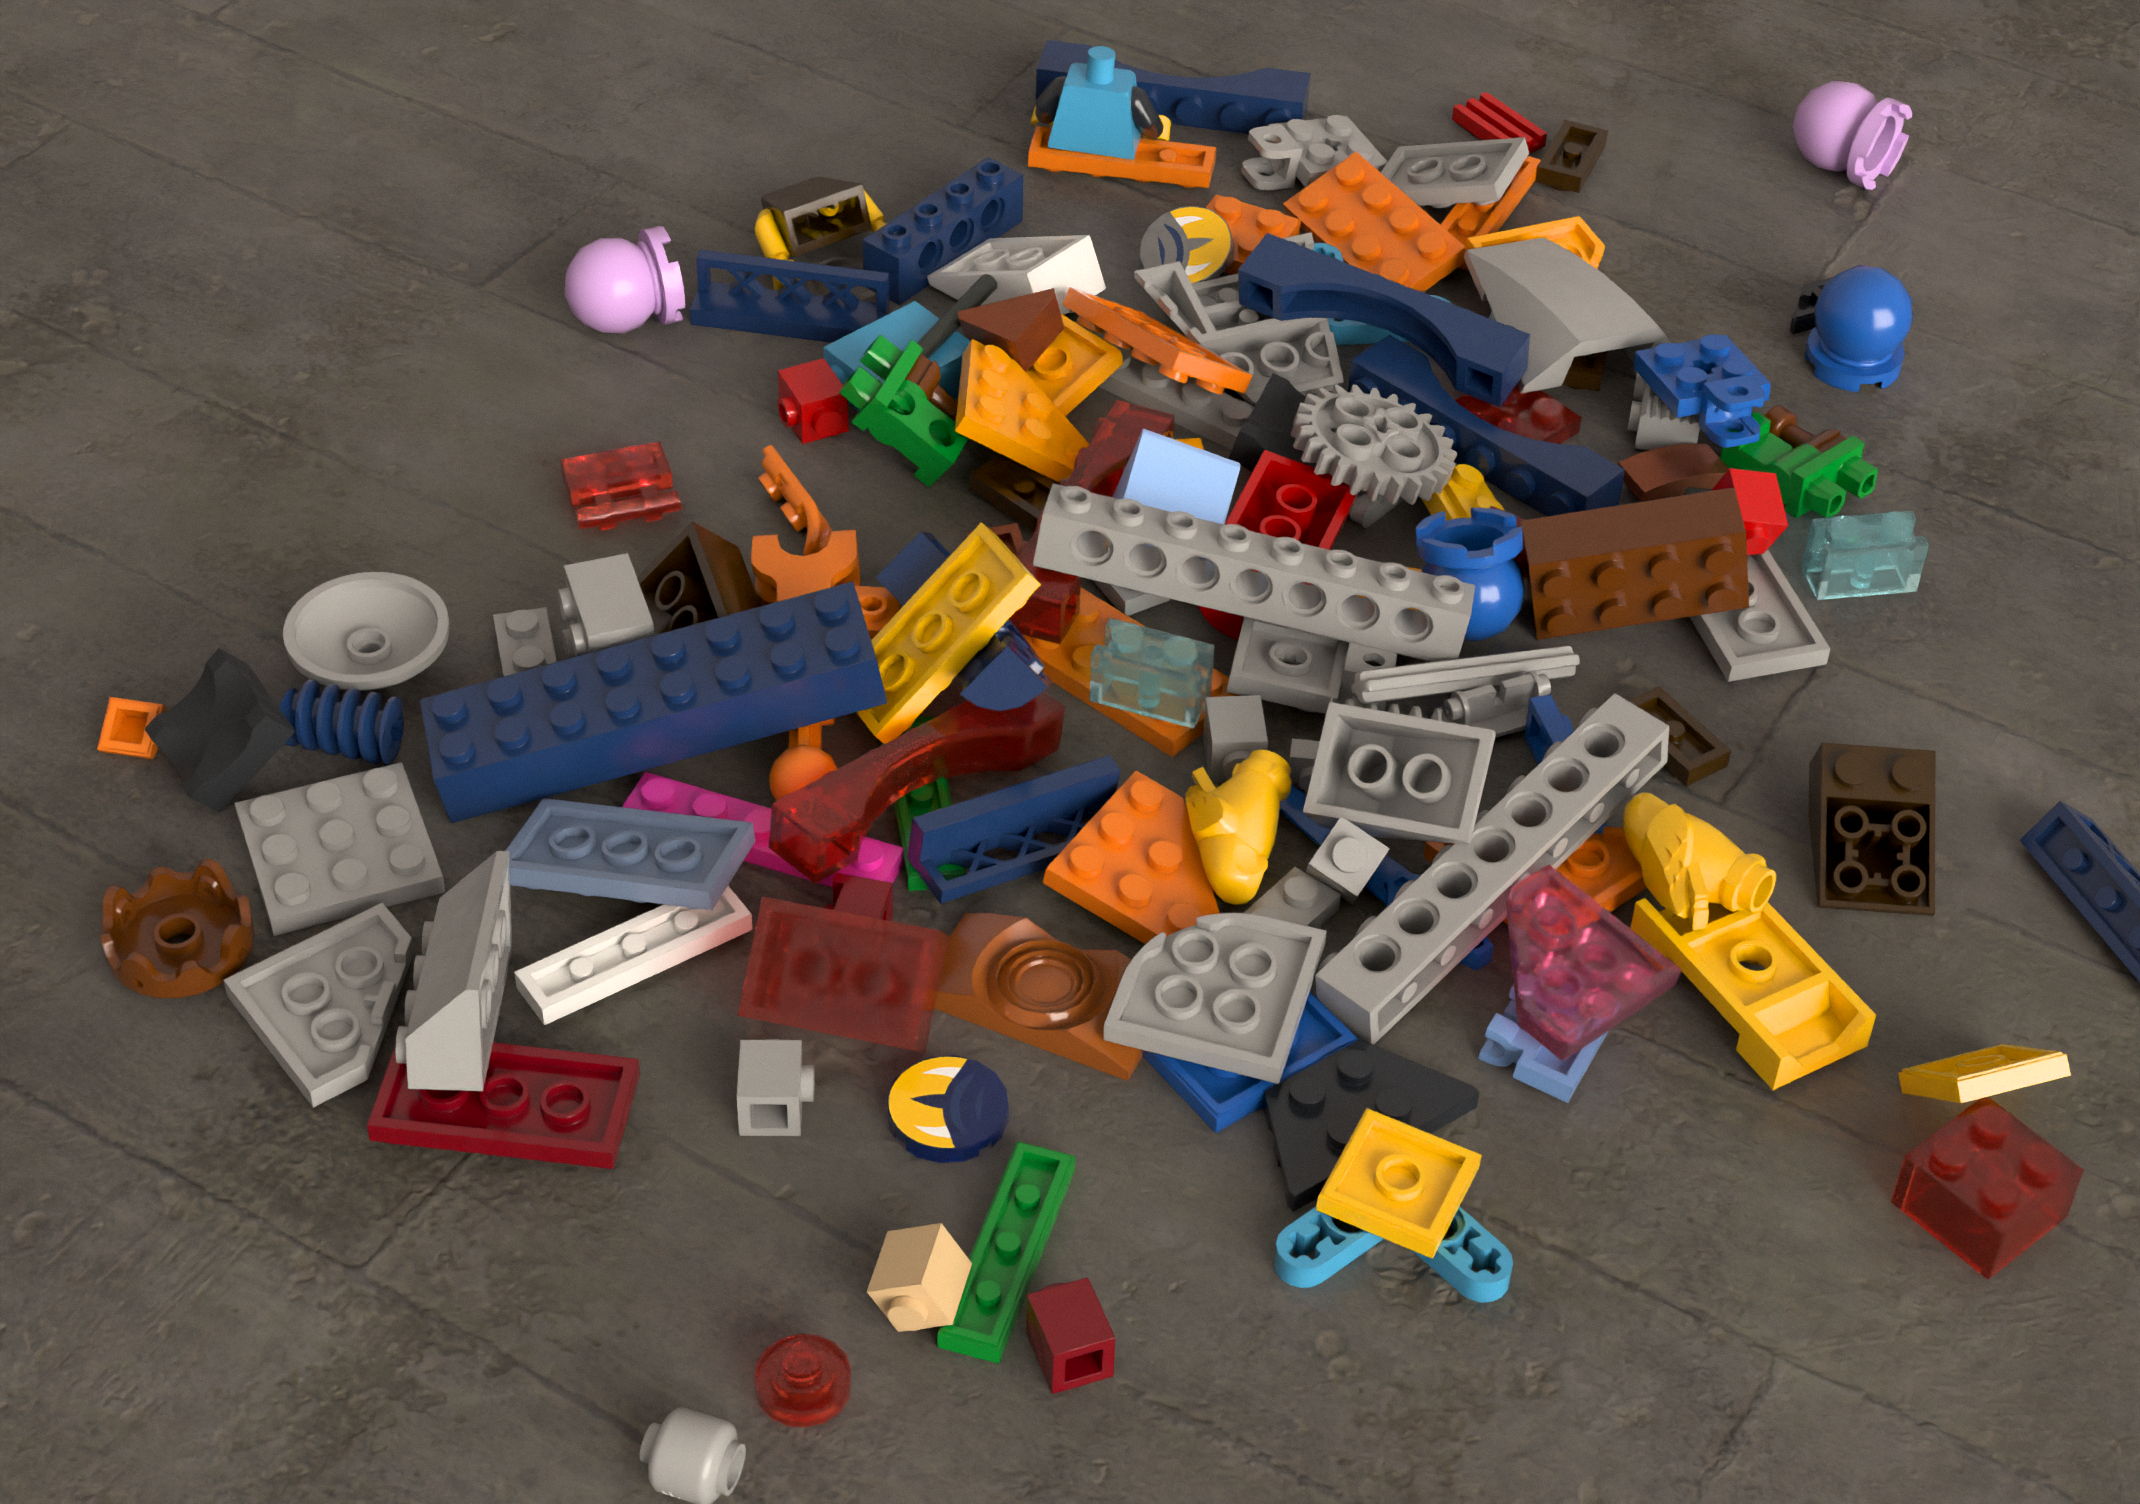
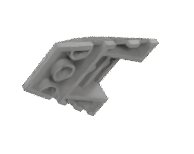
[1134,232,1344,407]
[1464,237,1671,394]

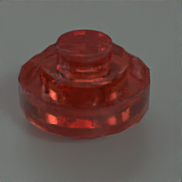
[754,1334,852,1427]

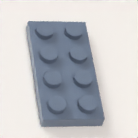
[506,798,756,910]

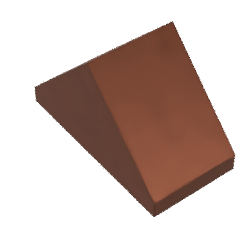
[958,288,1064,372]

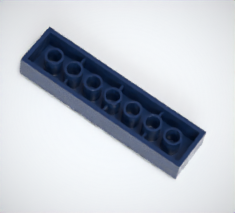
[420,581,887,823]

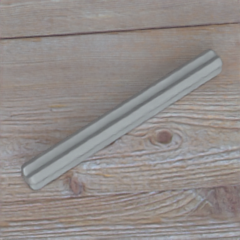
[1351,645,1580,704]

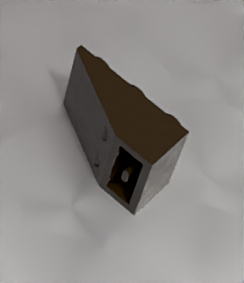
[1808,742,1936,916]

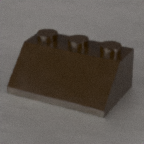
[637,521,761,635]

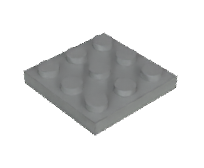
[234,762,445,936]

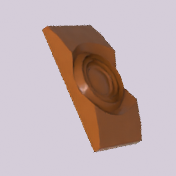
[913,913,1143,1081]

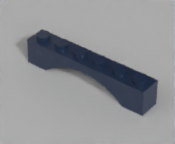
[1036,40,1311,134]
[1238,233,1530,407]
[1348,335,1625,517]

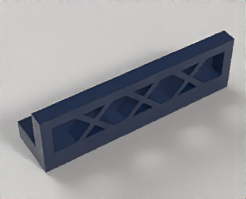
[690,249,890,343]
[907,755,1121,904]
[2020,801,2140,982]

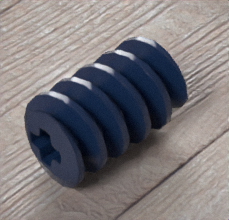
[279,679,404,766]

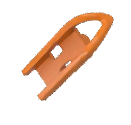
[758,445,832,556]

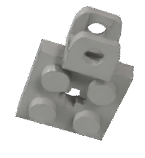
[1241,115,1388,190]
[1226,617,1397,714]

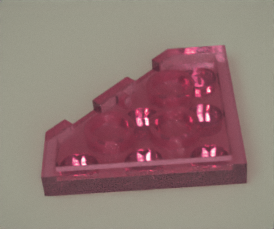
[1506,864,1681,1062]

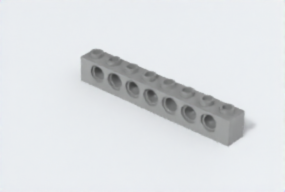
[1033,483,1475,662]
[1315,693,1669,1045]

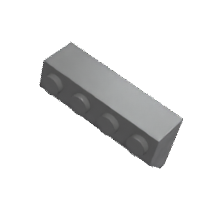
[396,851,512,1091]

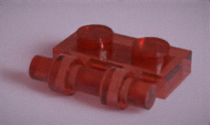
[560,441,681,531]

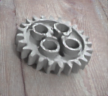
[1291,384,1457,505]

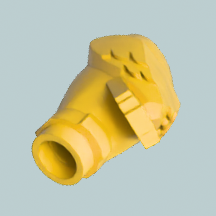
[1185,750,1292,905]
[1622,792,1776,930]

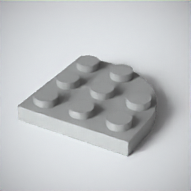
[1104,913,1326,1084]

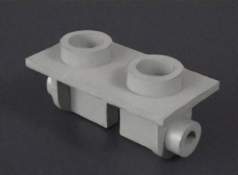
[1433,671,1551,738]

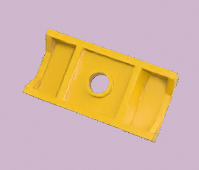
[1629,898,1876,1090]

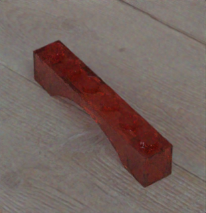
[1009,400,1175,645]
[768,692,1066,884]

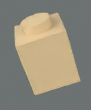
[867,1223,972,1332]

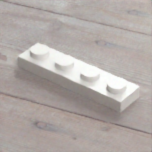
[514,886,752,1025]

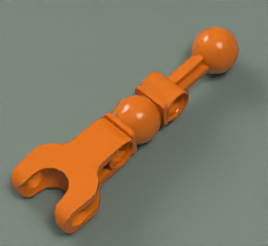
[751,529,861,816]

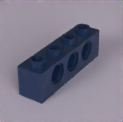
[863,157,1023,305]

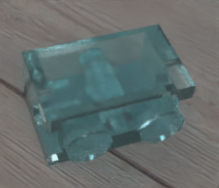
[1801,511,1929,600]
[1090,618,1214,729]

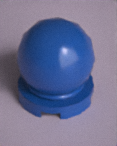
[1804,265,1913,392]
[1416,507,1524,642]

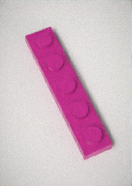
[622,772,904,887]

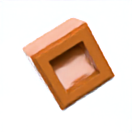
[97,697,168,759]

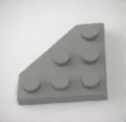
[223,903,414,1108]

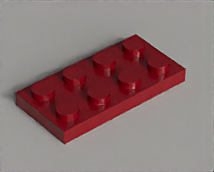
[367,1042,640,1169]

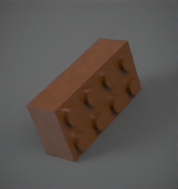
[1520,487,1749,640]

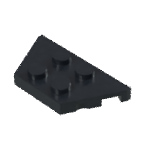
[1263,1039,1480,1212]

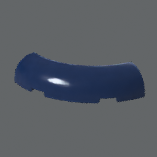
[876,531,1051,711]

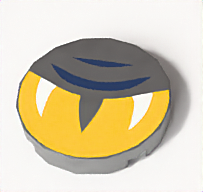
[1140,206,1235,284]

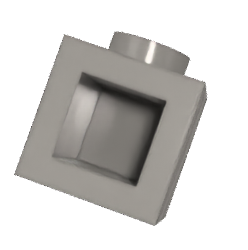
[736,1039,815,1136]

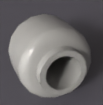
[640,1407,746,1504]

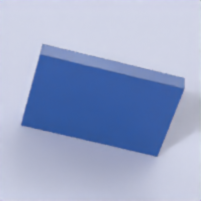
[1143,992,1359,1133]

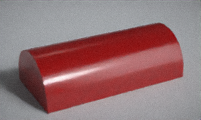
[1197,450,1359,640]

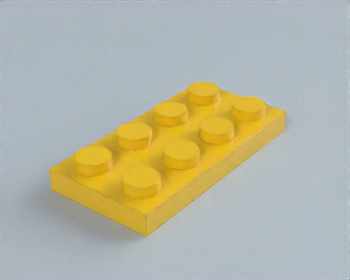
[856,522,1041,747]

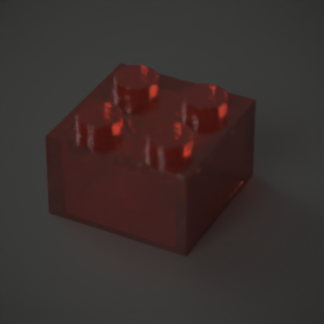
[1891,1097,2084,1280]

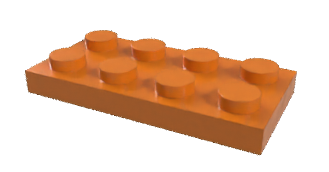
[1283,152,1467,292]
[1062,287,1253,395]
[1021,588,1243,758]

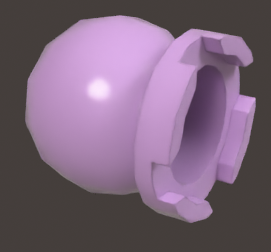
[1793,81,1912,190]
[564,226,685,334]

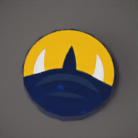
[887,1055,1009,1163]

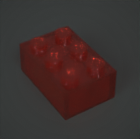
[737,897,949,1053]

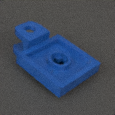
[1634,334,1771,448]

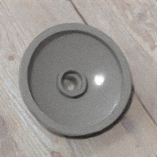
[283,572,450,691]

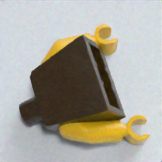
[754,177,887,290]

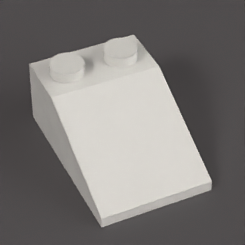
[927,235,1106,315]

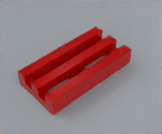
[1452,92,1547,154]

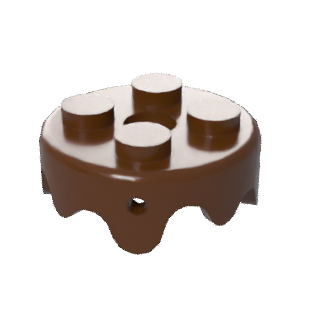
[99,858,255,998]

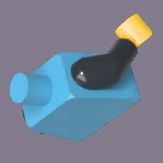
[1030,46,1171,160]

